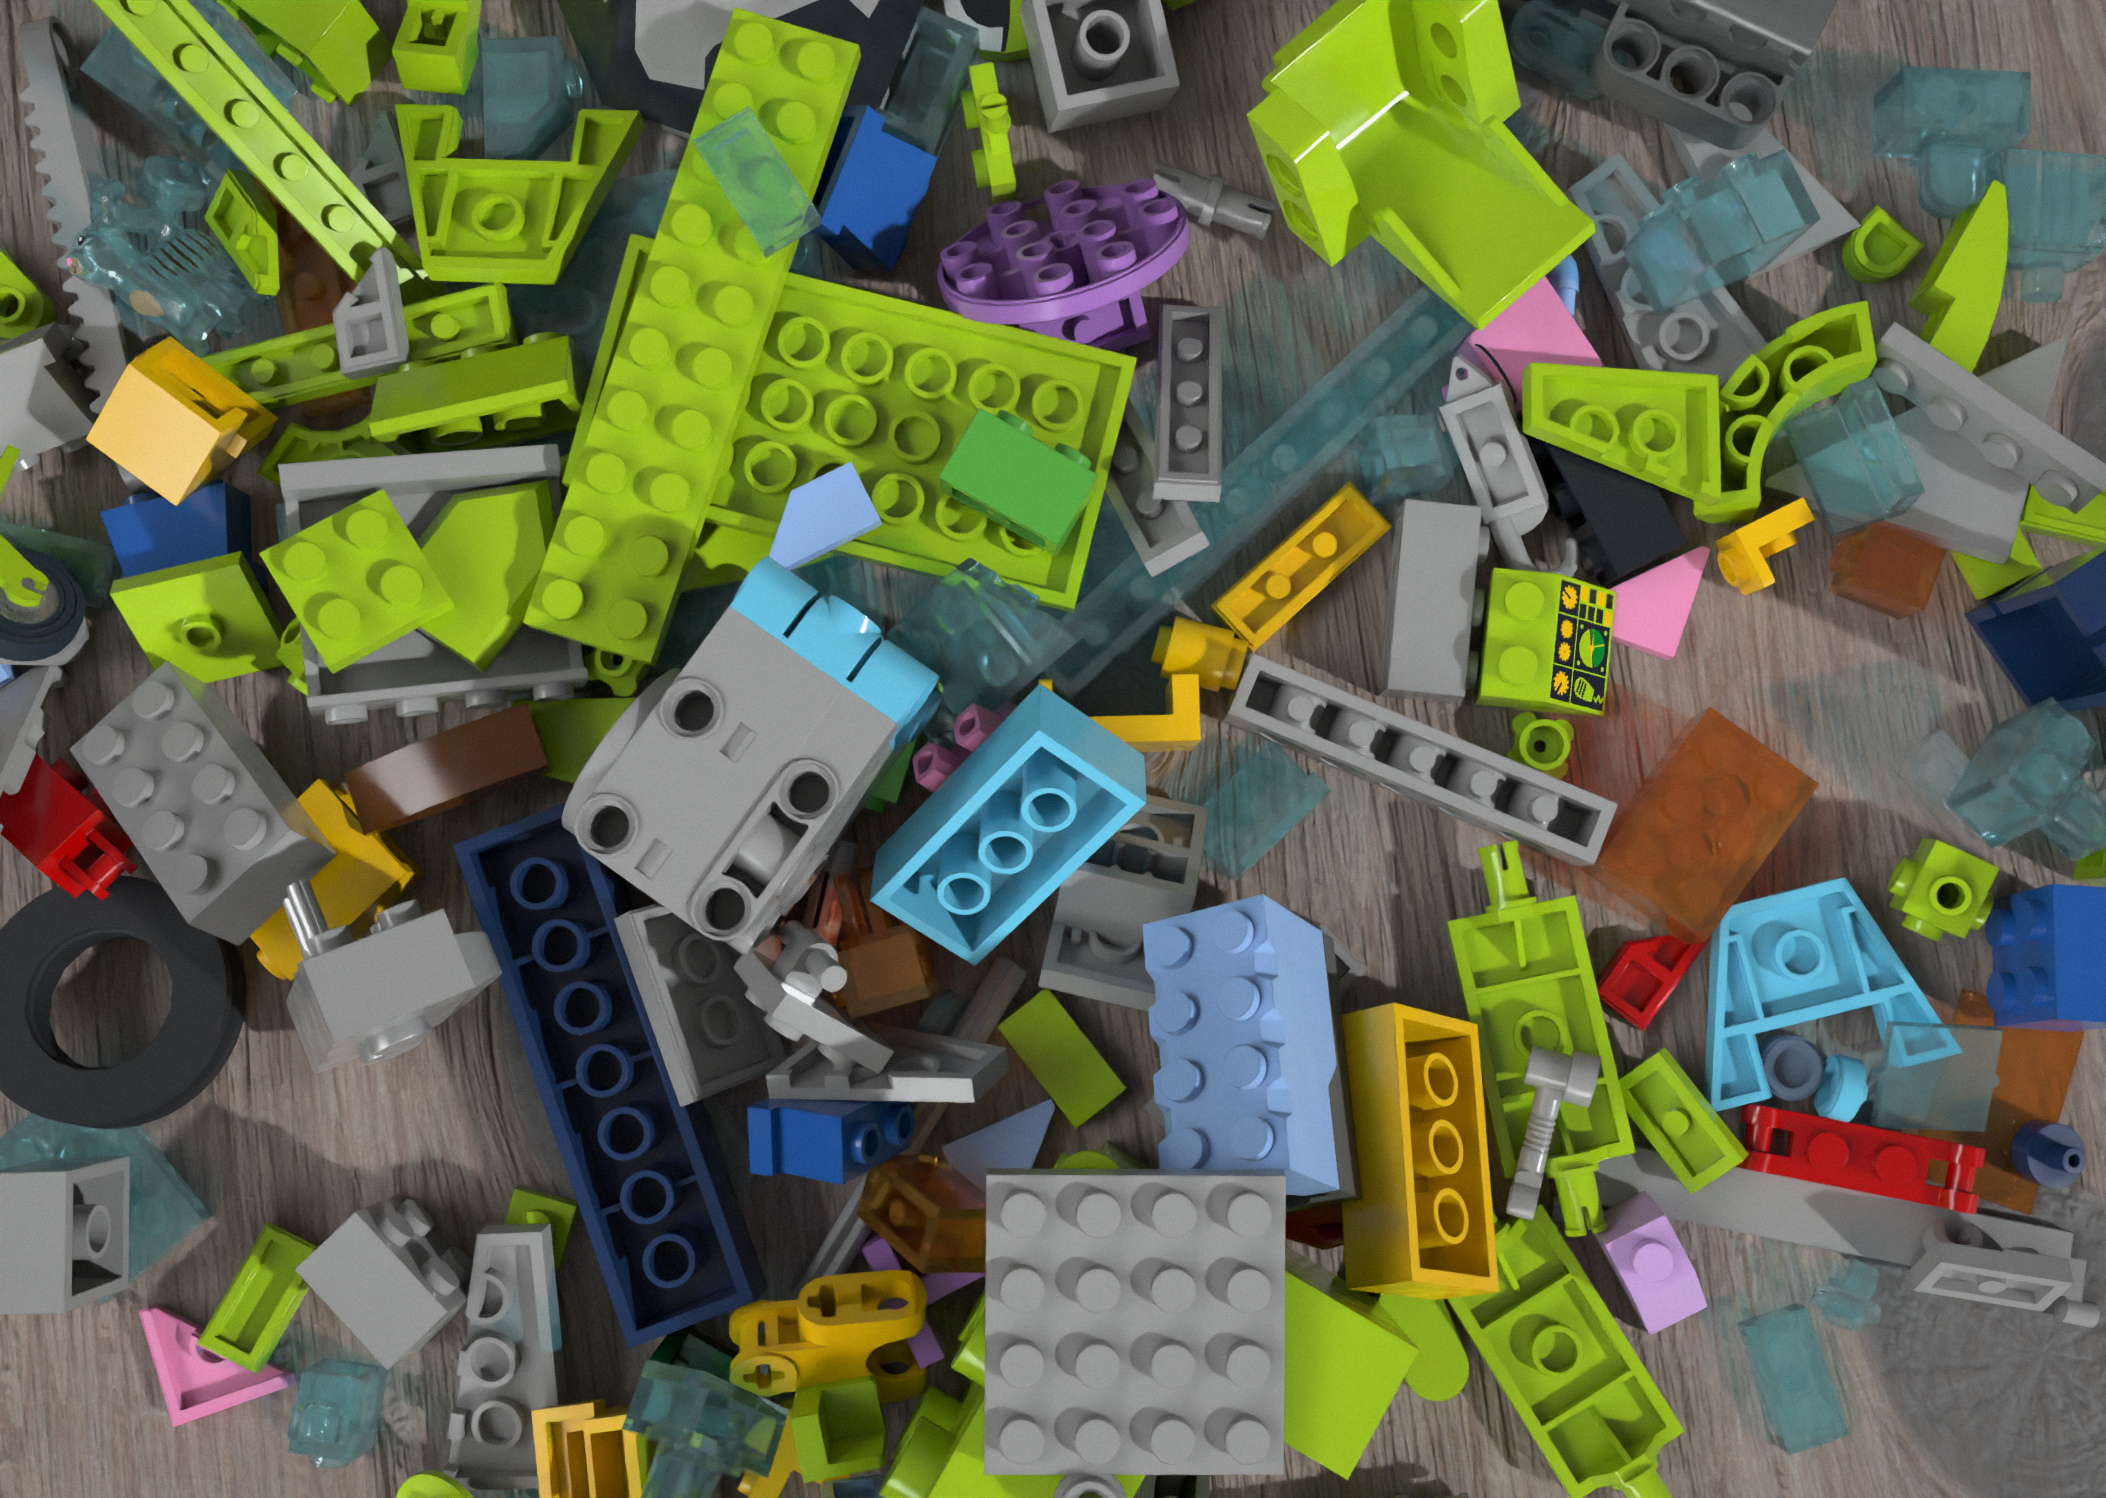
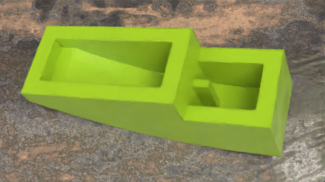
[1907,179,2009,373]

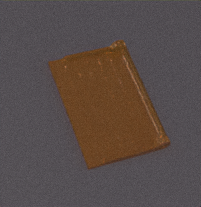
[1917,989,2085,1215]

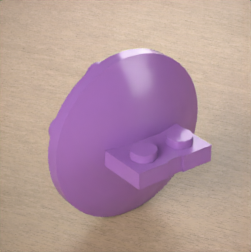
[937,178,1191,352]

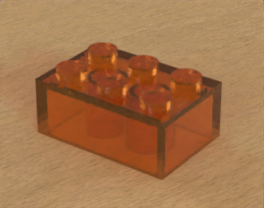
[1581,707,1819,945]

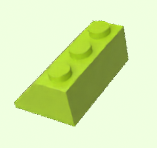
[369,332,590,455]

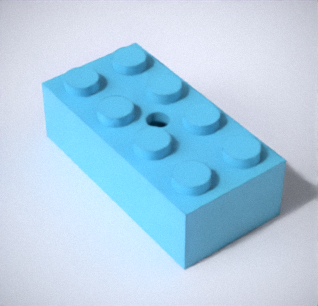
[870,684,1147,966]

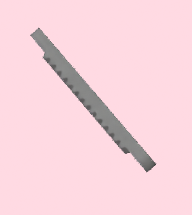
[18,16,157,495]

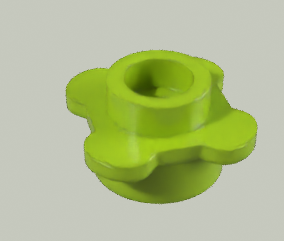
[582,647,649,697]
[1505,712,1574,779]

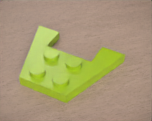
[395,104,646,285]

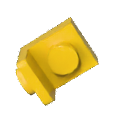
[1714,497,1815,596]

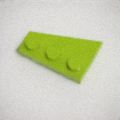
[1522,362,1722,507]

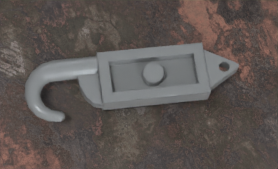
[1439,353,1581,577]

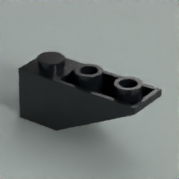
[1519,414,1686,587]

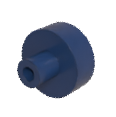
[2010,1119,2086,1189]

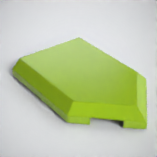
[416,480,556,673]

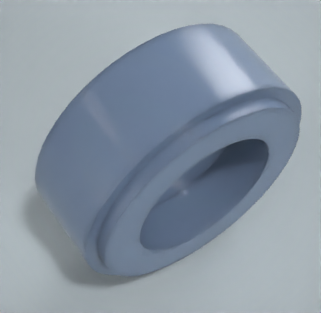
[1758,1035,1825,1101]

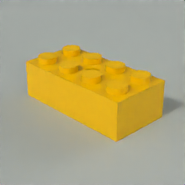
[1342,1002,1499,1300]

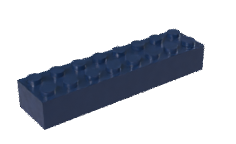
[453,802,768,1349]

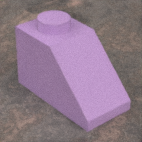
[1594,1190,1708,1336]

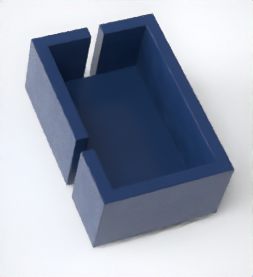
[1964,546,2106,719]

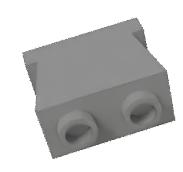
[0,321,99,475]

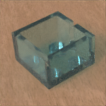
[1622,149,1821,315]

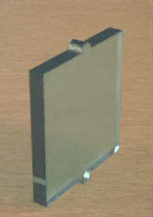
[1870,1021,2003,1132]

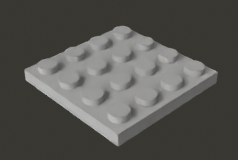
[984,1168,1286,1475]

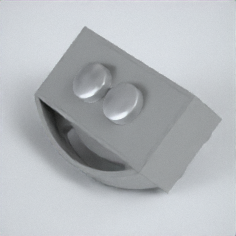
[282,879,503,1075]

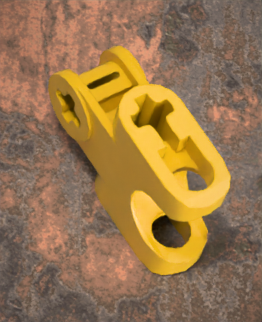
[729,1270,928,1403]

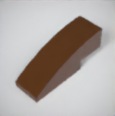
[344,703,553,837]

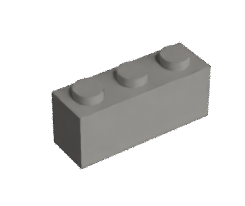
[1377,499,1490,704]

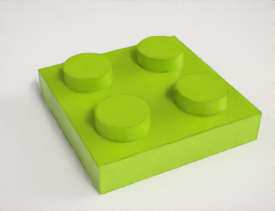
[259,489,455,674]

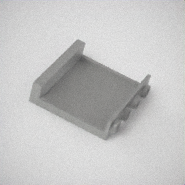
[278,444,588,725]

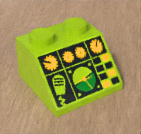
[1474,568,1616,718]

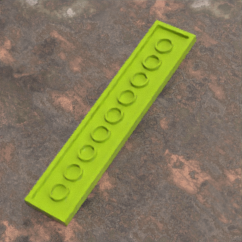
[523,7,861,667]

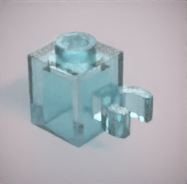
[286,1357,389,1468]

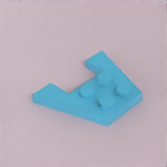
[1703,877,1961,1112]

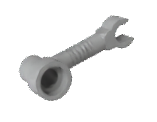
[1505,1045,1601,1221]

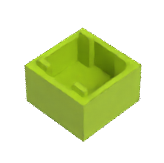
[215,0,393,108]

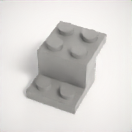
[1038,794,1209,1011]

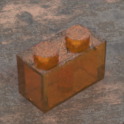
[857,1154,986,1274]

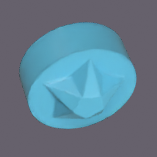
[1814,1053,1868,1123]

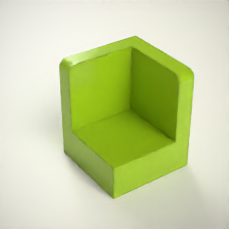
[790,1375,888,1483]

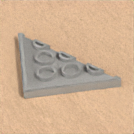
[1761,339,2068,565]

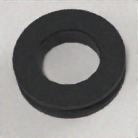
[0,875,246,1129]

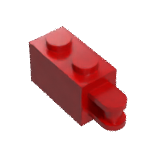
[0,754,138,901]

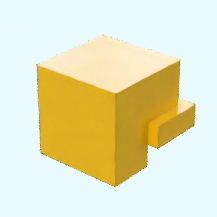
[85,336,279,506]
[531,1398,688,1498]

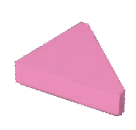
[1609,546,1710,661]
[138,1303,297,1427]

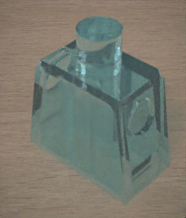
[1973,148,2106,303]

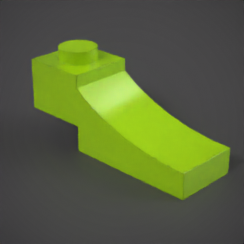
[392,0,482,95]

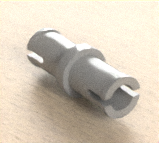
[1153,160,1276,241]

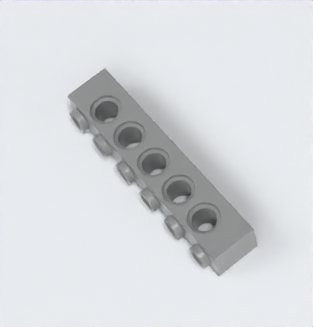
[1222,653,1618,867]

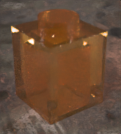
[1828,522,1946,619]

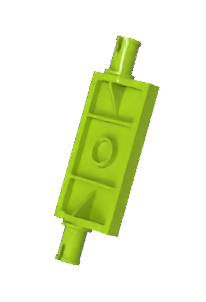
[1445,840,1636,1237]
[1446,1202,1685,1498]

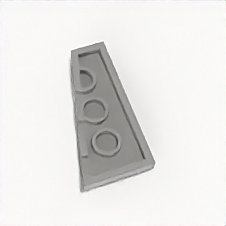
[1565,152,1768,388]
[442,1223,568,1491]

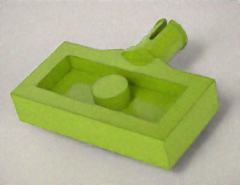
[960,62,1017,206]

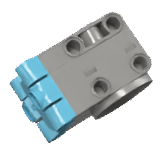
[562,556,944,957]

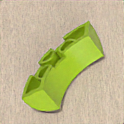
[1692,300,1877,524]

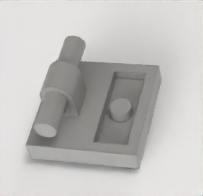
[733,920,894,1074]

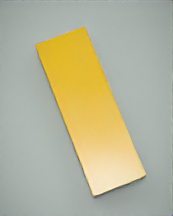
[1209,481,1392,654]

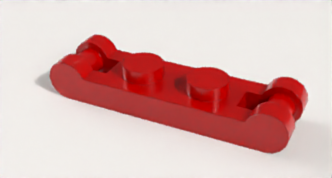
[1735,1103,1986,1215]

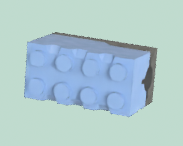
[1142,894,1362,1212]

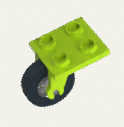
[0,444,85,661]

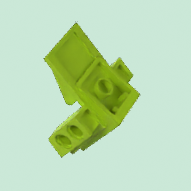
[1246,0,1596,331]

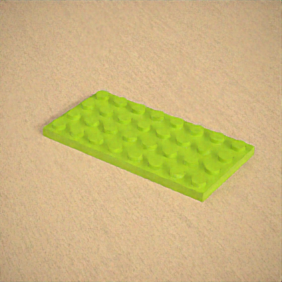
[562,233,1137,613]

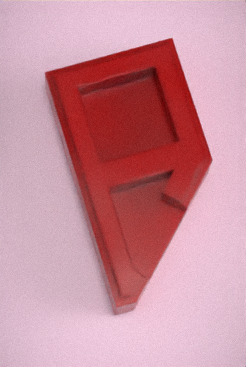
[1595,930,1712,1031]

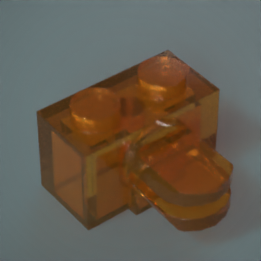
[831,866,940,1019]

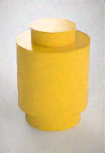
[1151,616,1248,692]

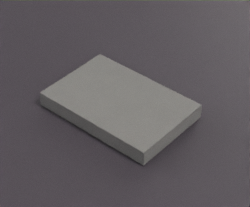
[614,903,788,1107]

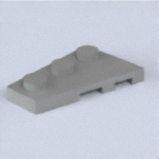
[766,1022,1009,1103]

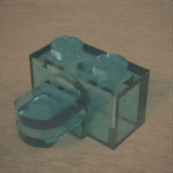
[1873,66,2031,219]
[1946,696,2106,861]
[622,1360,789,1498]

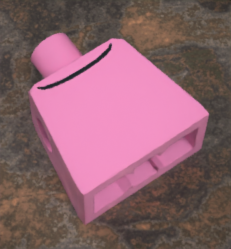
[1442,276,1605,418]

